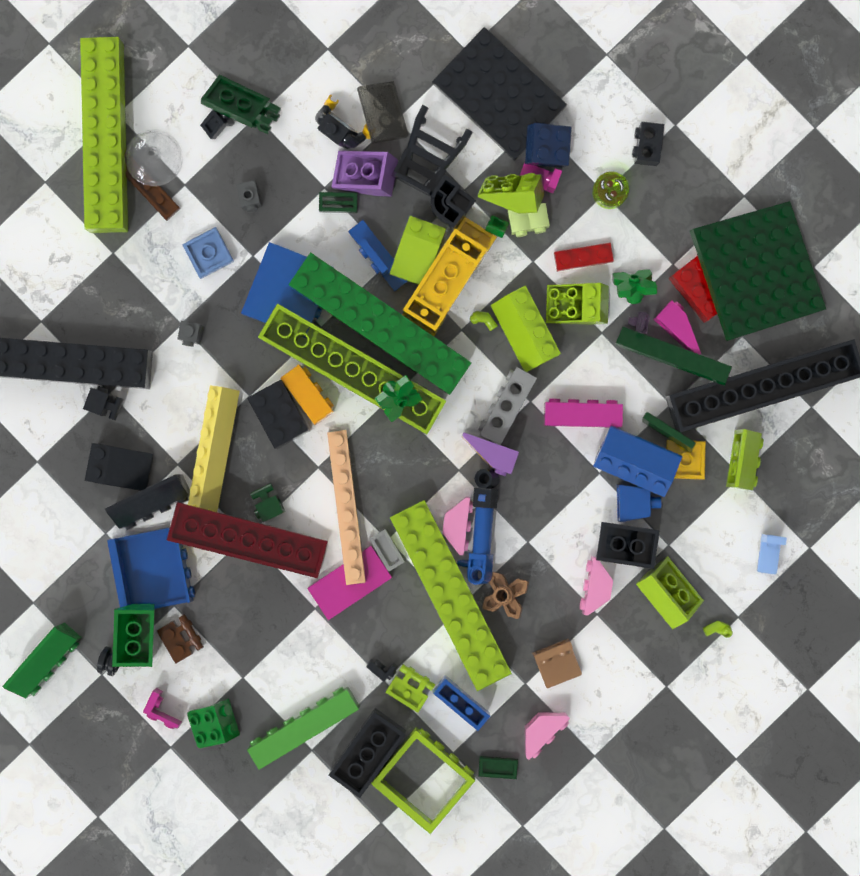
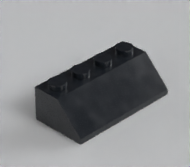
[105,474,190,530]

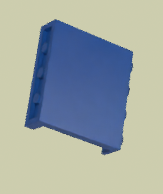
[241,242,334,338]
[107,528,195,609]

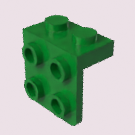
[187,699,240,748]

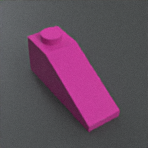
[653,301,701,355]

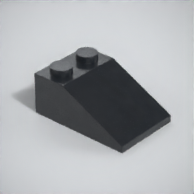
[84,443,154,491]
[596,522,660,569]

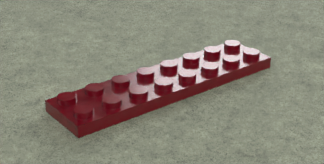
[166,502,328,579]

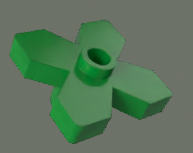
[612,269,657,304]
[375,375,422,422]

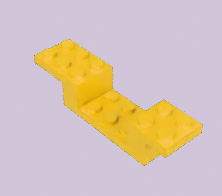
[402,217,497,336]

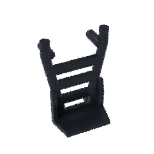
[391,105,473,197]

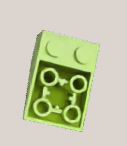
[477,173,544,214]
[546,283,609,325]

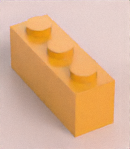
[280,365,334,425]

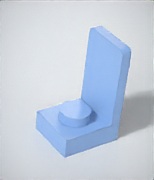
[757,534,787,574]

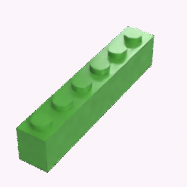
[247,687,360,770]

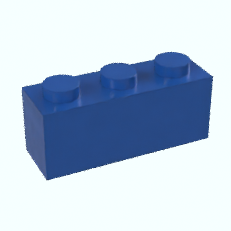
[433,675,490,731]

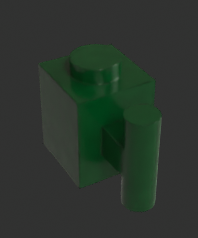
[250,483,286,523]

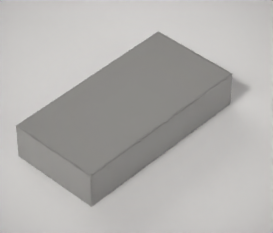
[369,529,405,572]

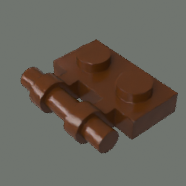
[157,614,204,664]

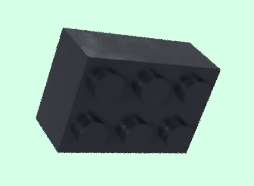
[247,380,310,449]

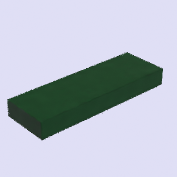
[642,412,696,453]

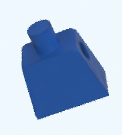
[617,485,661,522]

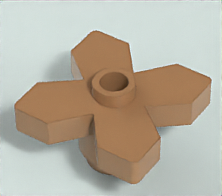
[482,572,529,619]

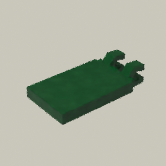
[201,74,281,134]

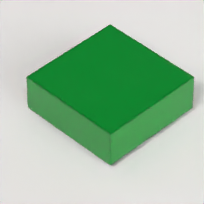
[485,215,509,238]

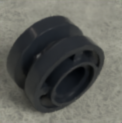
[97,646,119,677]

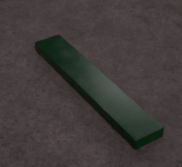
[615,327,732,386]

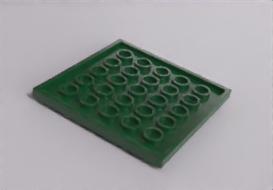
[690,201,826,341]

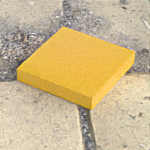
[666,440,706,479]

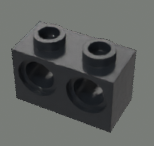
[632,122,665,166]

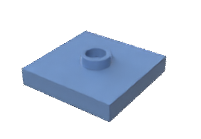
[182,227,234,279]

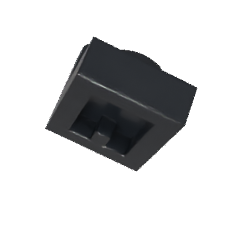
[200,110,235,139]
[366,659,397,682]

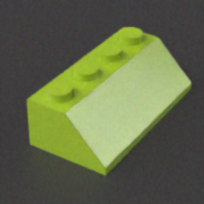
[490,285,561,372]

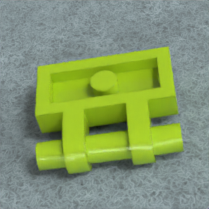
[385,664,435,713]

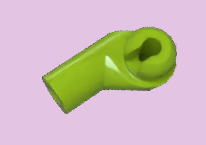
[470,311,498,331]
[702,621,733,638]

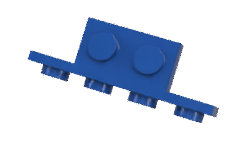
[348,220,408,292]

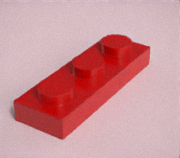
[554,243,614,272]

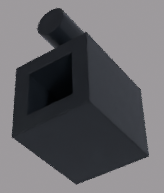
[83,386,124,421]

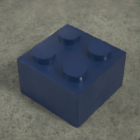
[525,123,572,168]

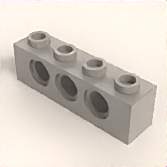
[478,367,537,445]

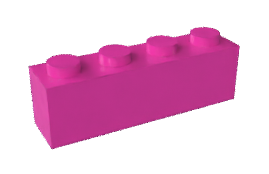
[544,399,623,428]

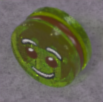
[592,172,629,209]

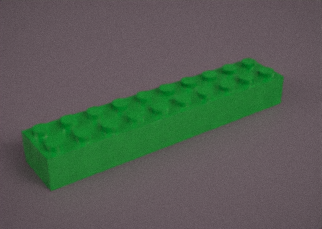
[288,252,472,395]

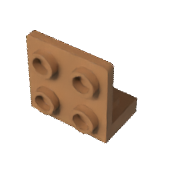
[532,639,582,688]

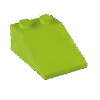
[390,216,446,285]

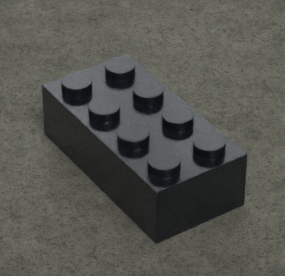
[328,708,406,798]

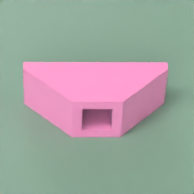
[442,497,473,555]
[580,556,613,616]
[525,712,570,760]

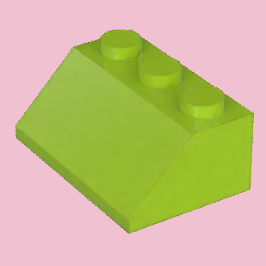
[726,429,764,491]
[636,556,704,629]

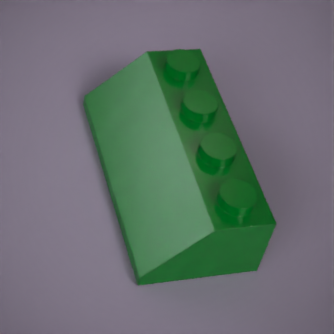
[2,623,82,699]

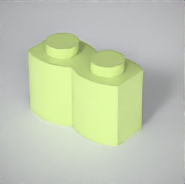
[507,203,550,237]

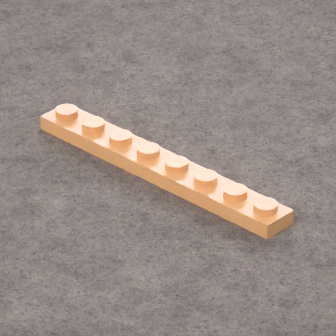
[327,430,366,585]

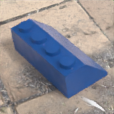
[593,425,682,497]

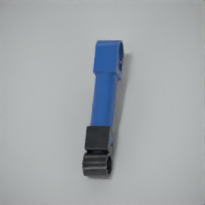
[457,469,499,585]

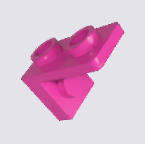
[520,163,562,193]
[143,688,182,729]

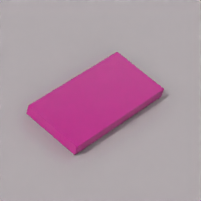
[307,546,392,620]

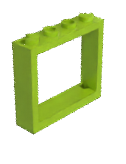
[371,727,475,834]

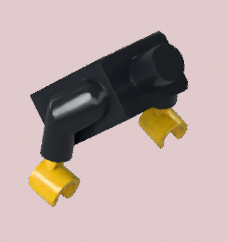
[315,95,375,149]

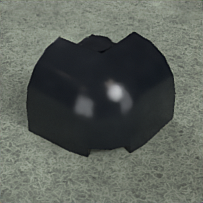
[430,175,476,230]

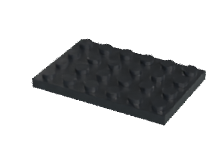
[432,27,567,161]

